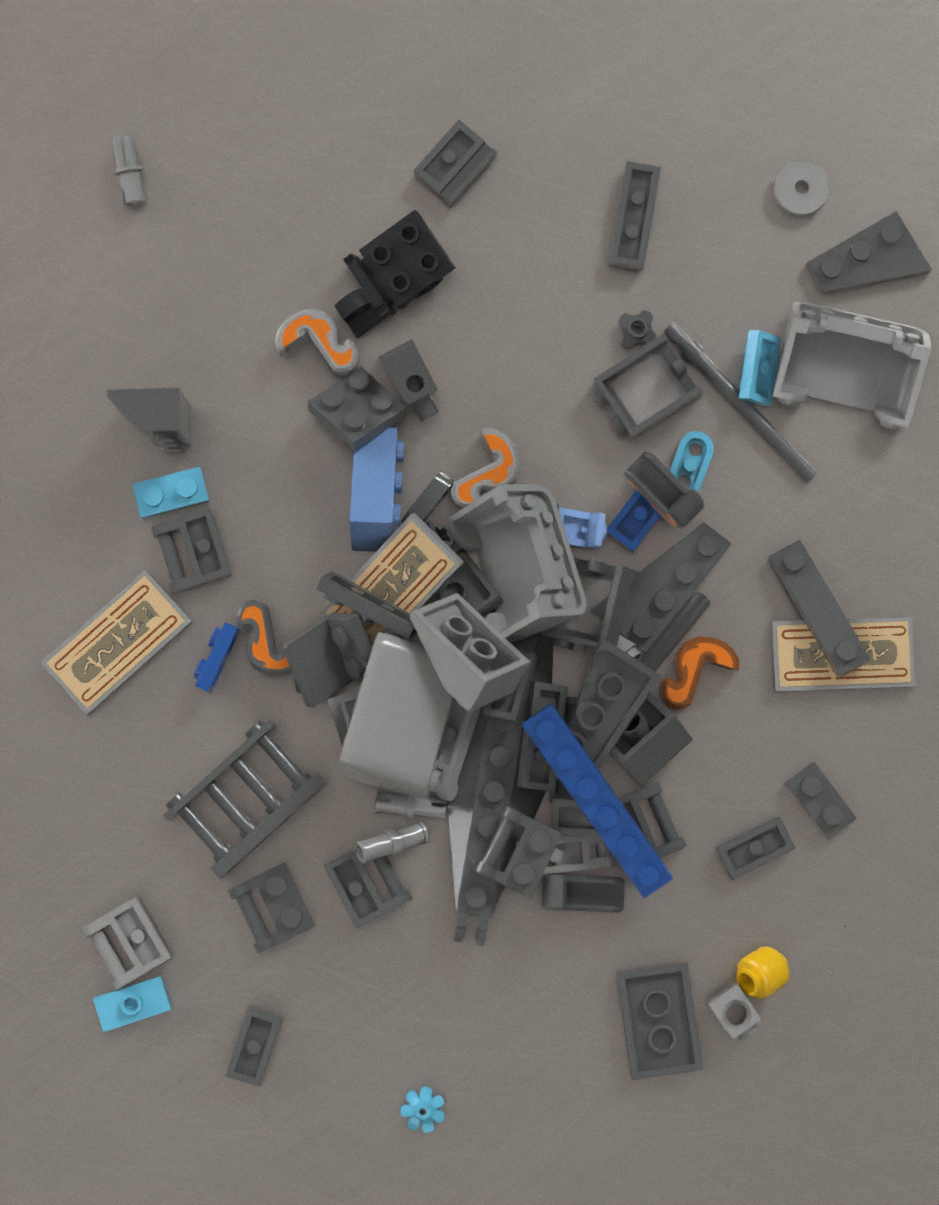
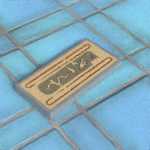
[320,513,464,648]
[41,570,192,715]
[771,617,916,692]

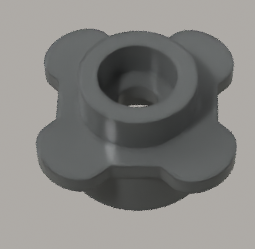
[619,310,656,348]

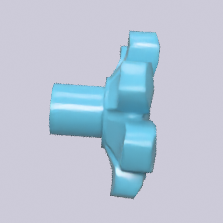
[400,1086,445,1133]

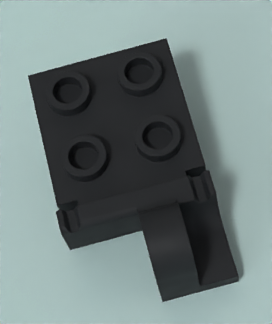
[334,210,456,338]

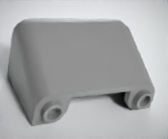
[773,302,932,429]
[447,484,587,643]
[340,632,454,800]

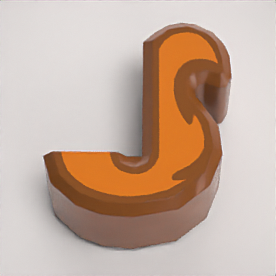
[660,636,739,710]

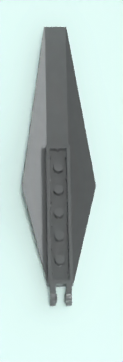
[447,503,559,946]

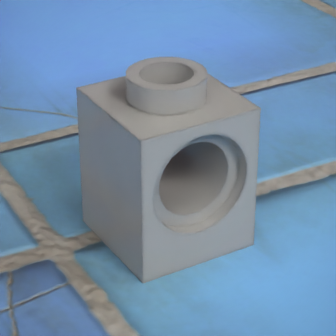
[706,982,762,1040]

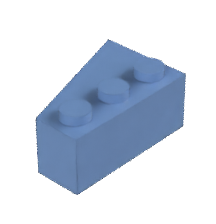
[350,427,404,552]

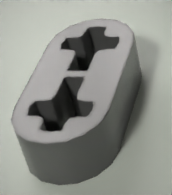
[401,471,454,523]

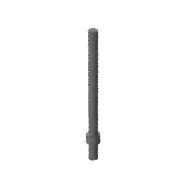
[664,322,817,482]

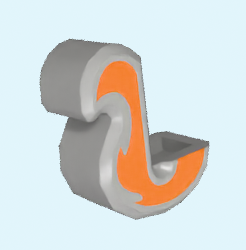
[275,309,359,377]
[451,428,520,510]

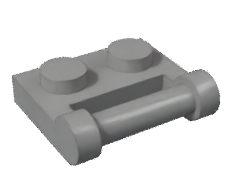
[82,897,172,990]

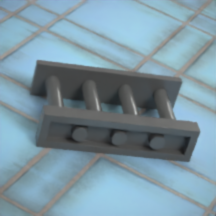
[163,720,327,879]

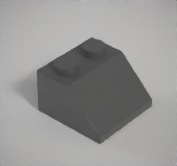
[609,693,693,786]

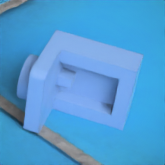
[558,507,607,549]

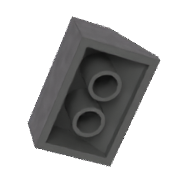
[107,388,191,452]

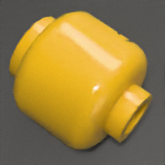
[736,946,789,999]

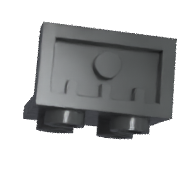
[282,613,372,708]

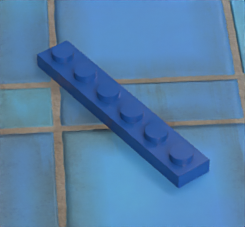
[521,703,673,898]

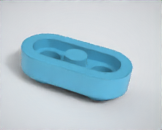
[670,431,714,492]

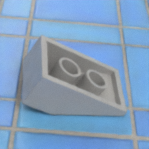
[409,593,530,712]

